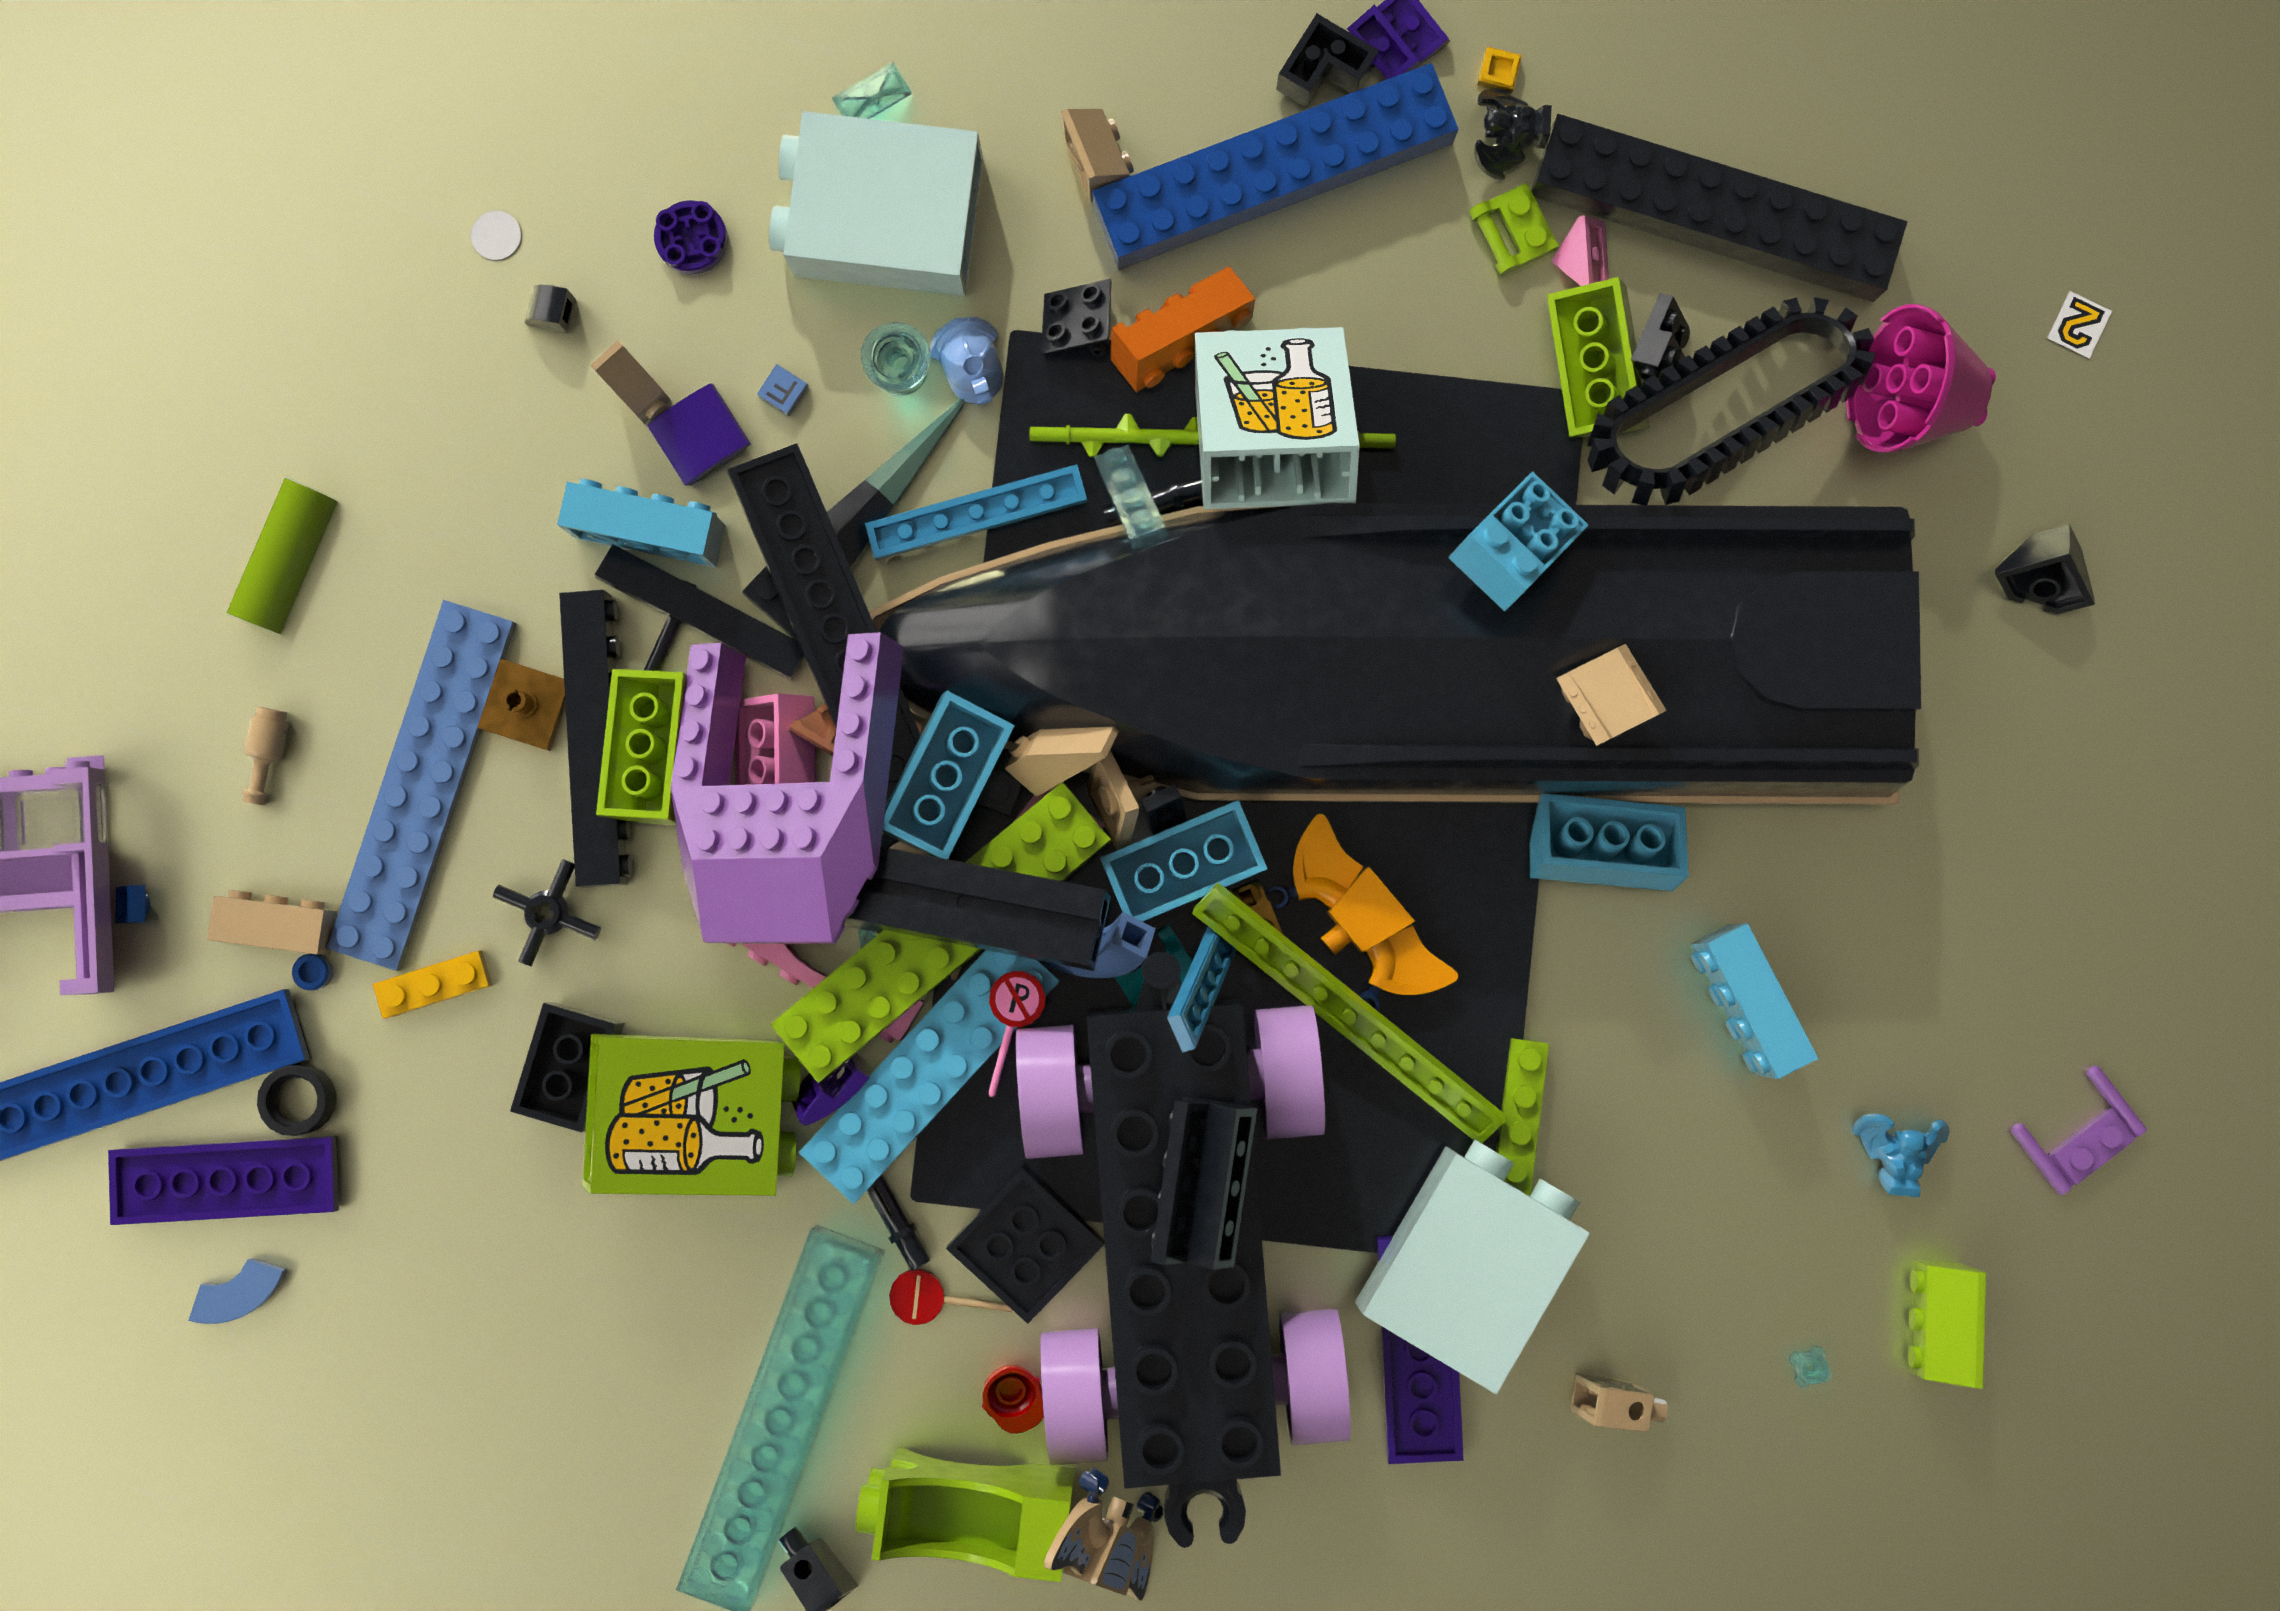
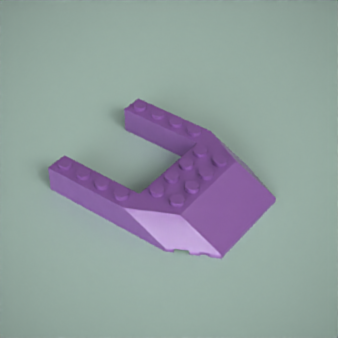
[671,632,904,944]

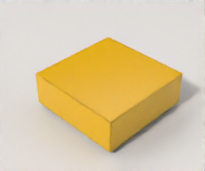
[1477,47,1522,94]

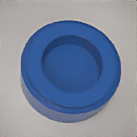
[292,954,333,990]

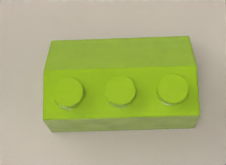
[1908,1261,1986,1389]

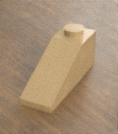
[590,340,671,424]
[1004,727,1119,797]

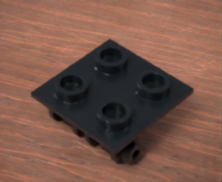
[1041,278,1112,357]

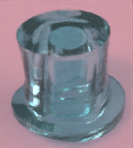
[861,322,930,396]

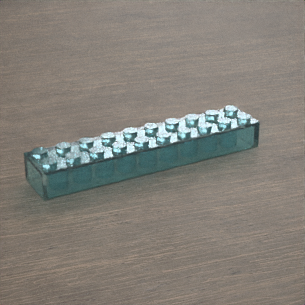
[676,1224,886,1611]

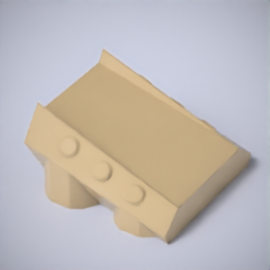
[1556,644,1667,746]

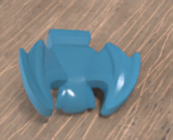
[1852,1113,1950,1197]

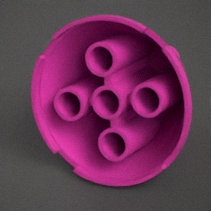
[1846,304,1996,453]

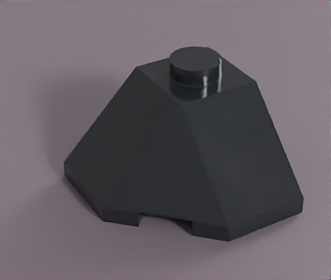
[1995,524,2095,614]

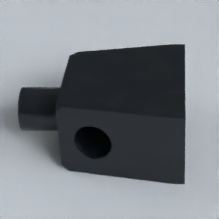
[778,1527,858,1611]

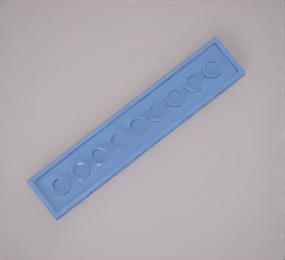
[326,600,516,971]

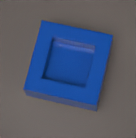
[115,885,150,924]

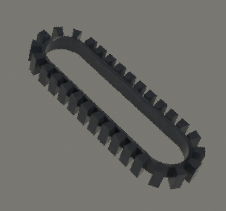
[1587,297,1875,505]

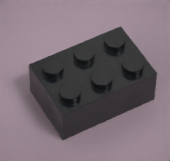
[510,1002,625,1133]

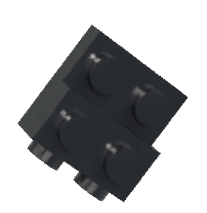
[1631,293,1690,381]

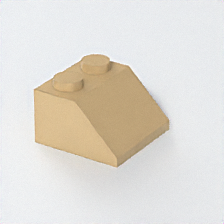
[1061,109,1134,202]

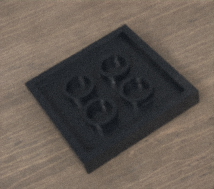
[946,1165,1105,1324]

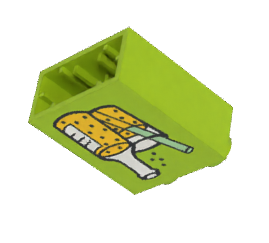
[582,1034,800,1196]

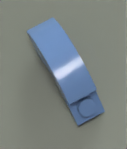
[1045,912,1156,978]

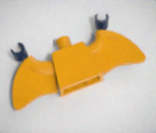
[1268,814,1458,1011]

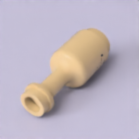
[242,707,289,805]

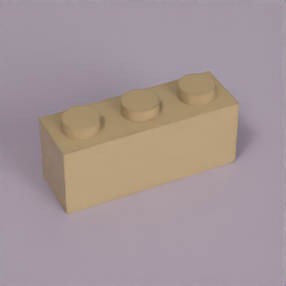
[207,890,336,955]

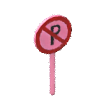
[988,971,1046,1097]

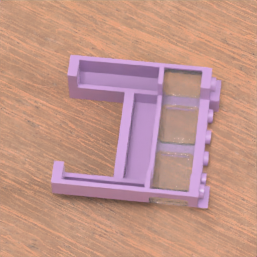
[0,755,114,995]

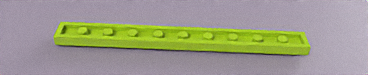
[1192,882,1506,1143]

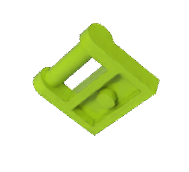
[1468,182,1559,276]

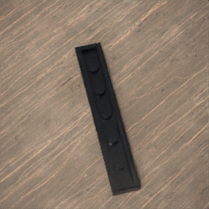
[595,544,805,680]

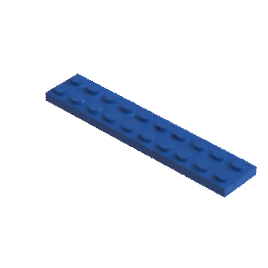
[0,989,310,1161]

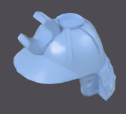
[930,317,1003,405]

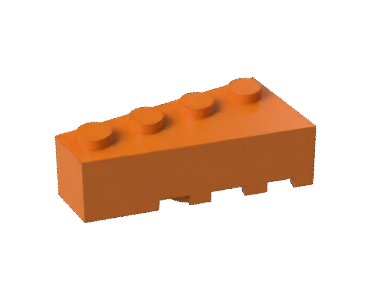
[1111,266,1255,393]

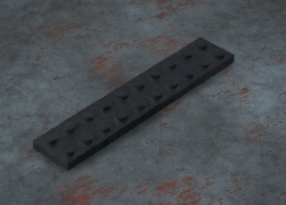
[727,443,921,806]

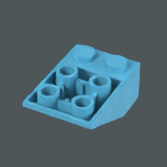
[1448,471,1588,611]

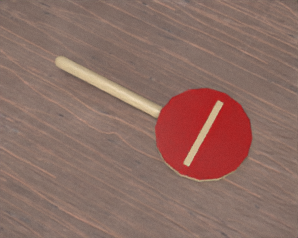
[889,1269,1013,1325]

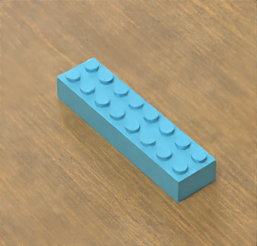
[798,950,1061,1204]

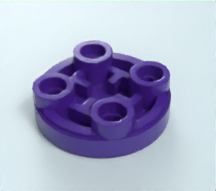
[654,200,728,275]

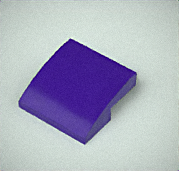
[1347,0,1450,80]
[647,383,751,486]
[792,1054,869,1126]

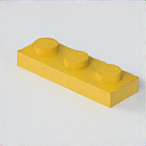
[372,951,493,1019]

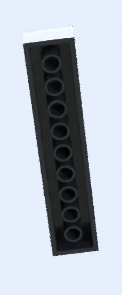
[1531,114,1908,302]

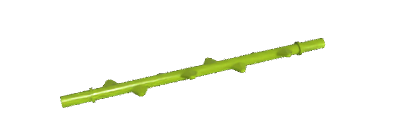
[1030,414,1396,457]

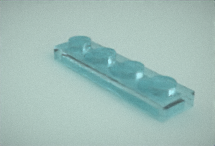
[1094,445,1169,550]

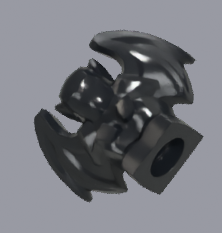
[1474,88,1552,180]

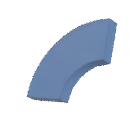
[188,1258,287,1324]

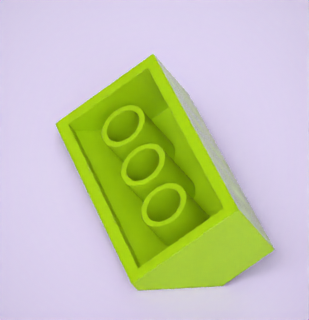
[1546,277,1650,438]
[596,669,686,825]

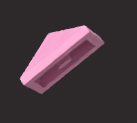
[1551,215,1609,286]

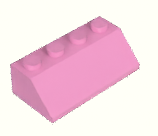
[735,693,816,785]

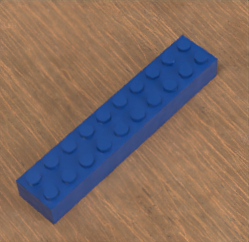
[1092,63,1458,270]

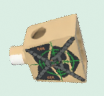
[1570,1373,1667,1432]

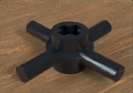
[493,859,601,967]

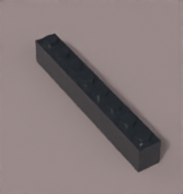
[559,590,633,888]

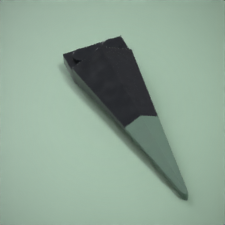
[742,399,964,641]

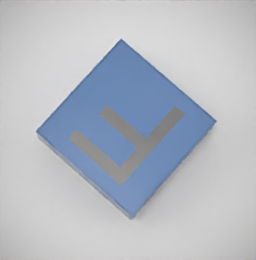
[757,364,809,416]

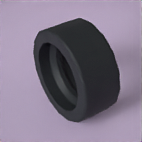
[257,1064,336,1136]

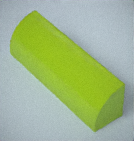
[226,478,338,634]

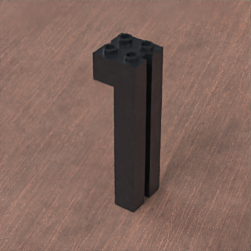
[845,847,1111,971]

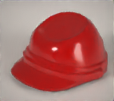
[982,1364,1044,1434]

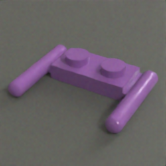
[2011,1065,2147,1195]

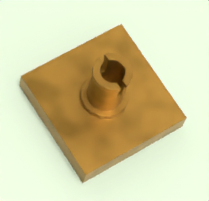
[477,659,566,751]

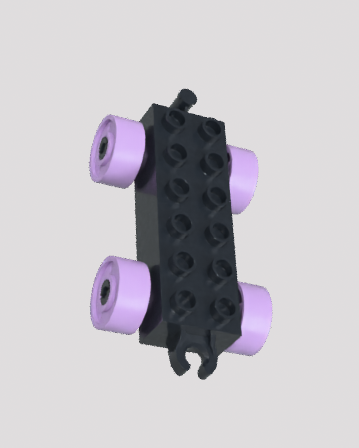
[1016,950,1351,1548]

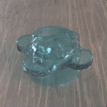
[1789,1346,1831,1388]

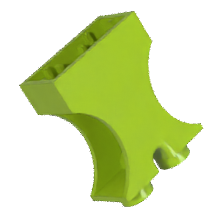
[856,1447,1075,1582]

